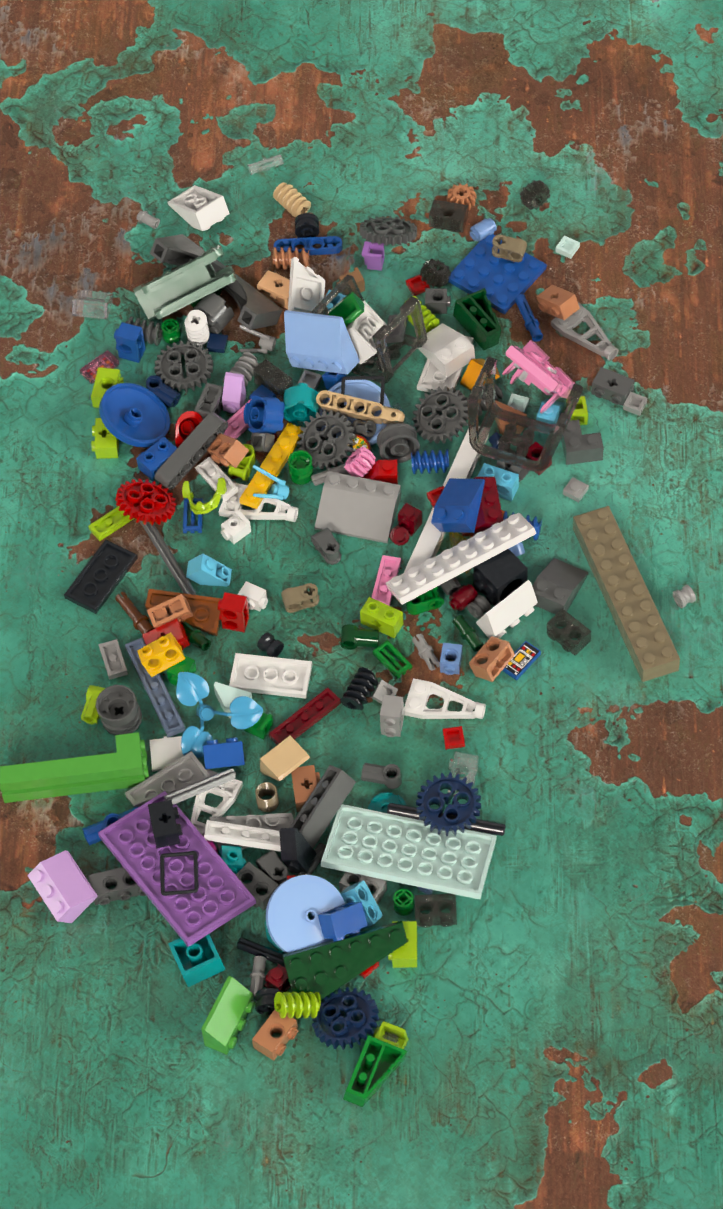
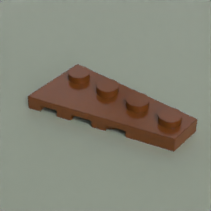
[145,589,222,637]

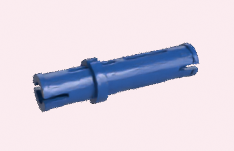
[515,294,543,342]

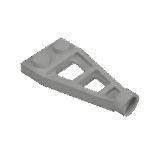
[551,303,619,361]

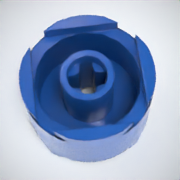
[243,396,285,434]

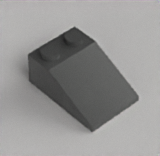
[532,558,589,618]

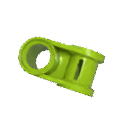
[228,444,256,481]

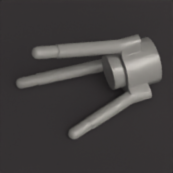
[239,325,276,354]

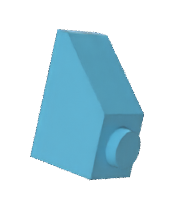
[536,399,564,434]

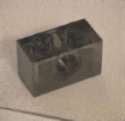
[429,200,468,233]

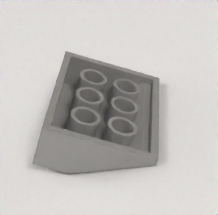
[315,471,401,544]

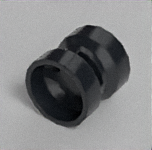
[257,632,284,657]

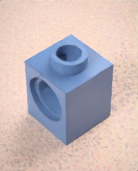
[440,643,463,675]

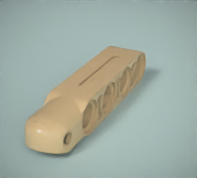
[316,390,405,424]

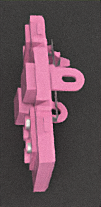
[502,340,578,414]

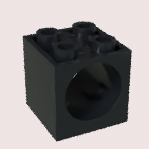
[473,549,528,606]

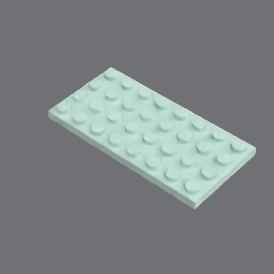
[321,804,497,899]

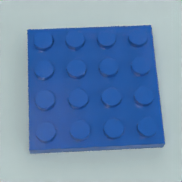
[447,234,547,315]

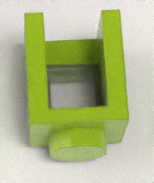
[373,1021,408,1049]

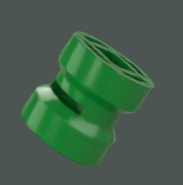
[161,319,181,344]
[393,889,414,916]

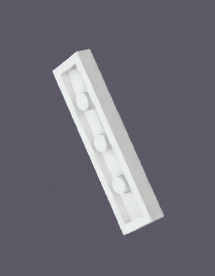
[204,820,281,852]

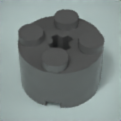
[193,293,234,334]

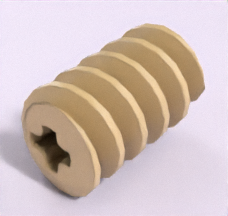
[273,182,311,217]

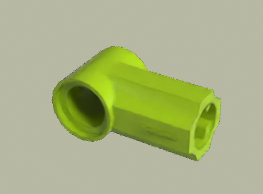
[81,685,106,725]

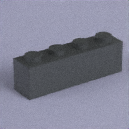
[289,765,356,848]

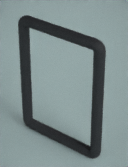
[340,376,385,409]
[160,851,199,896]

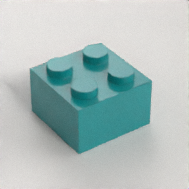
[168,934,226,987]

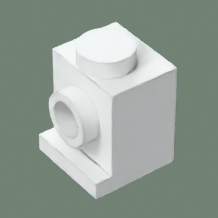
[221,510,251,544]
[237,581,268,612]

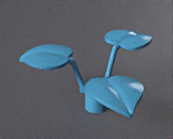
[176,672,263,759]

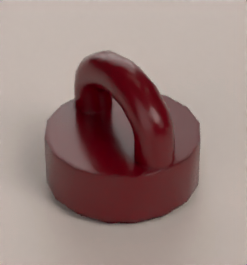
[389,526,409,546]

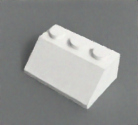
[476,580,538,638]

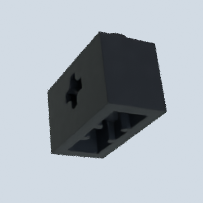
[148,800,183,849]

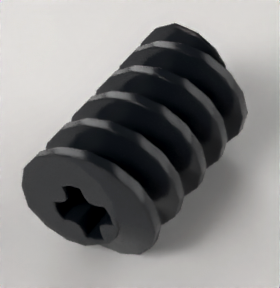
[340,667,378,710]

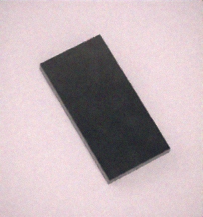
[64,539,138,614]

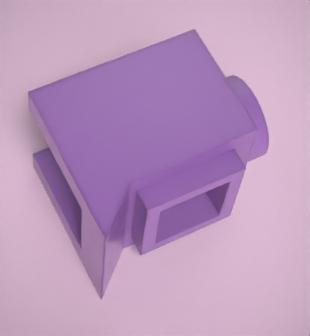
[361,241,385,271]

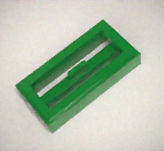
[373,640,412,679]

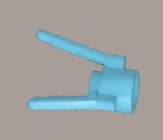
[253,465,289,500]

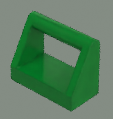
[325,291,364,327]

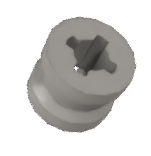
[673,584,696,608]

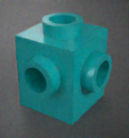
[219,845,246,875]

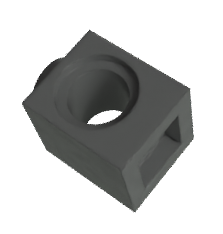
[425,288,451,314]

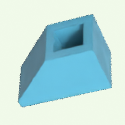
[186,554,232,587]

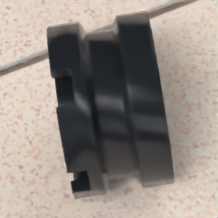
[295,213,319,238]
[255,988,284,1015]

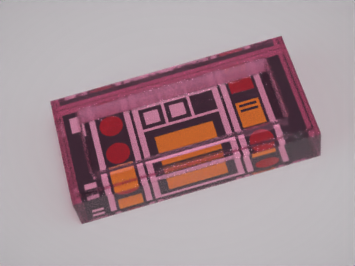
[80,350,120,384]

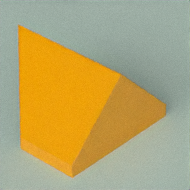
[460,358,501,392]

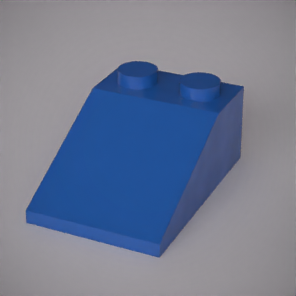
[431,478,485,533]

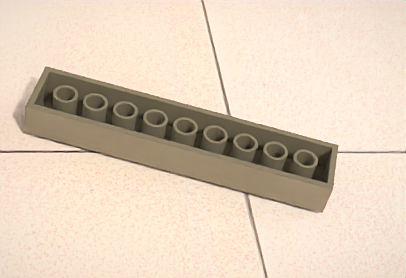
[573,506,680,682]

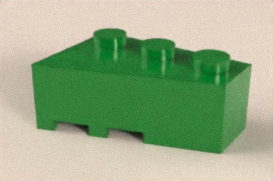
[343,1035,407,1107]

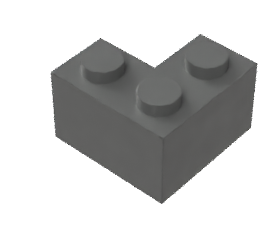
[560,420,604,465]

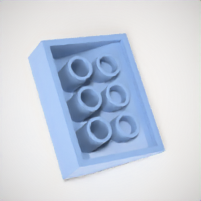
[284,310,360,375]

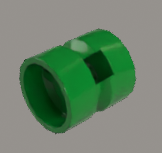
[288,450,313,485]

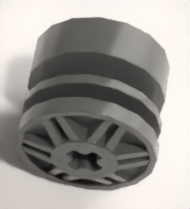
[96,685,142,736]

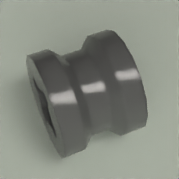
[467,595,491,619]

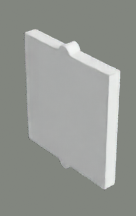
[149,736,183,772]

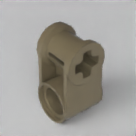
[492,235,527,262]
[281,583,319,613]

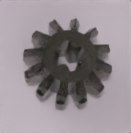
[520,180,550,210]
[420,259,451,289]

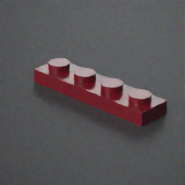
[269,687,341,745]

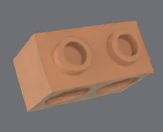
[207,433,249,468]
[147,594,194,628]
[469,636,515,682]

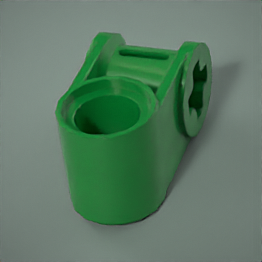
[406,587,444,615]

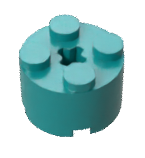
[283,383,320,424]

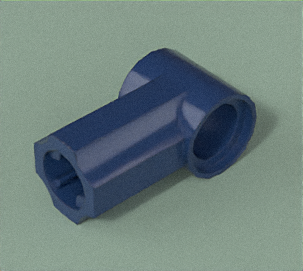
[146,375,181,408]

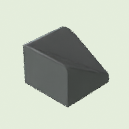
[251,432,275,453]

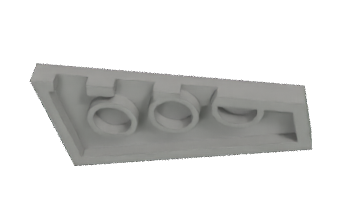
[125,751,211,808]
[209,813,294,852]

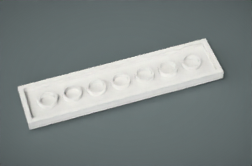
[386,513,536,605]

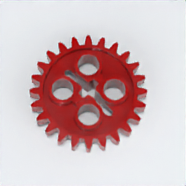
[115,478,177,526]

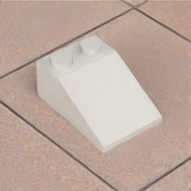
[168,185,230,231]
[346,301,387,365]
[413,323,475,378]

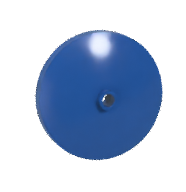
[99,383,170,447]

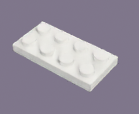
[417,336,474,393]
[229,653,312,699]

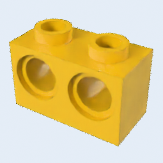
[137,632,185,677]

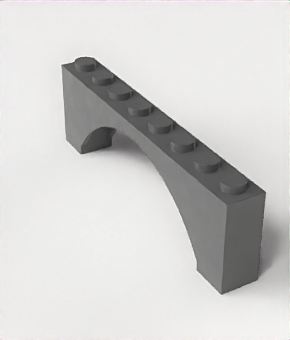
[150,234,283,330]

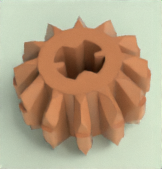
[447,183,476,212]

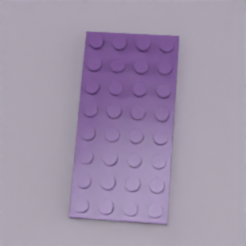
[98,791,256,947]

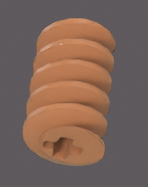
[273,247,310,270]

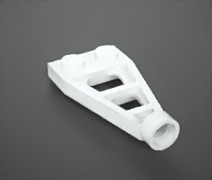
[219,482,298,522]
[404,678,486,719]
[191,769,243,836]

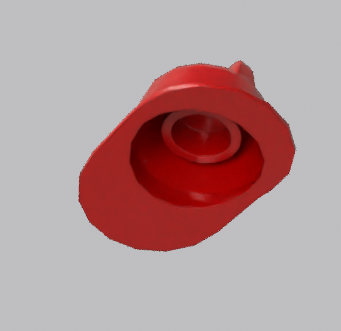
[175,411,203,448]

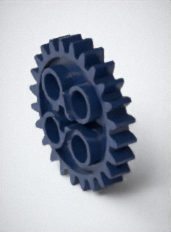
[416,772,481,836]
[312,987,379,1050]

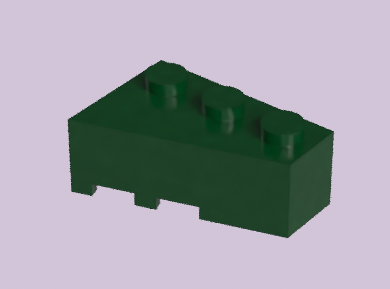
[453,288,501,350]

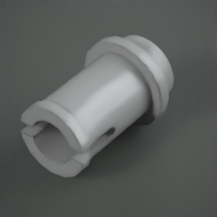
[137,210,160,229]

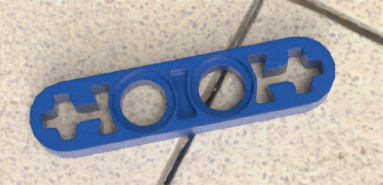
[274,236,343,255]

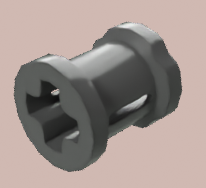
[352,419,376,437]

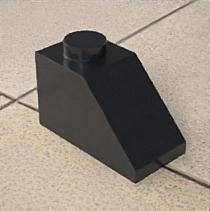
[279,828,317,873]

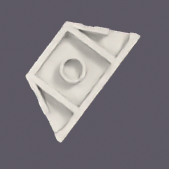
[288,257,325,314]

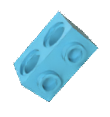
[477,463,519,501]
[340,880,383,930]

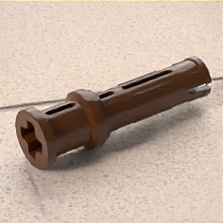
[115,592,155,639]

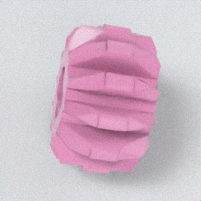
[344,446,376,477]

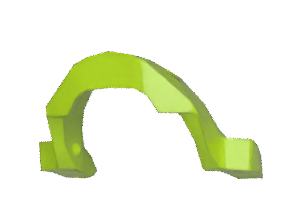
[182,478,227,514]

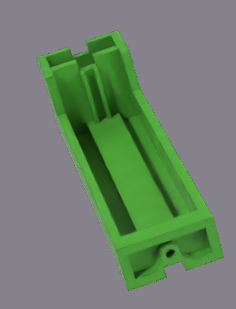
[0,732,149,803]

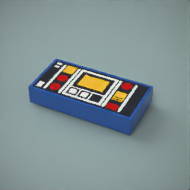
[502,641,541,680]

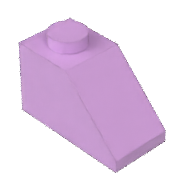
[222,372,246,413]

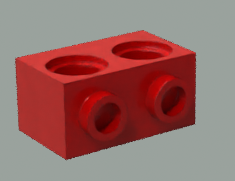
[218,592,250,633]

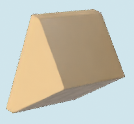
[260,736,310,781]

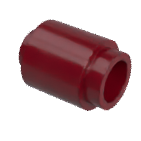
[449,584,478,611]

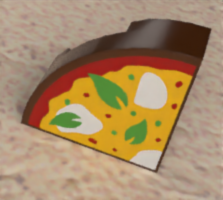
[353,434,372,452]

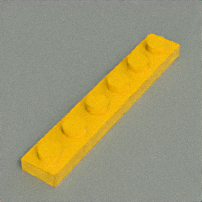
[240,423,303,509]

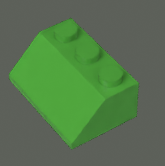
[201,976,255,1055]

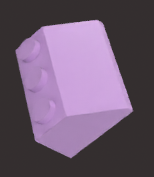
[27,850,98,923]

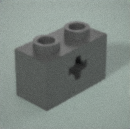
[591,367,635,406]

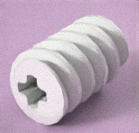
[184,310,210,346]

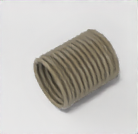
[255,782,279,812]

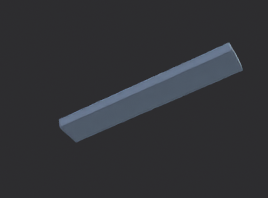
[125,638,186,738]

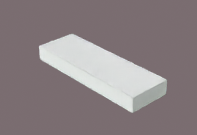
[195,457,239,502]

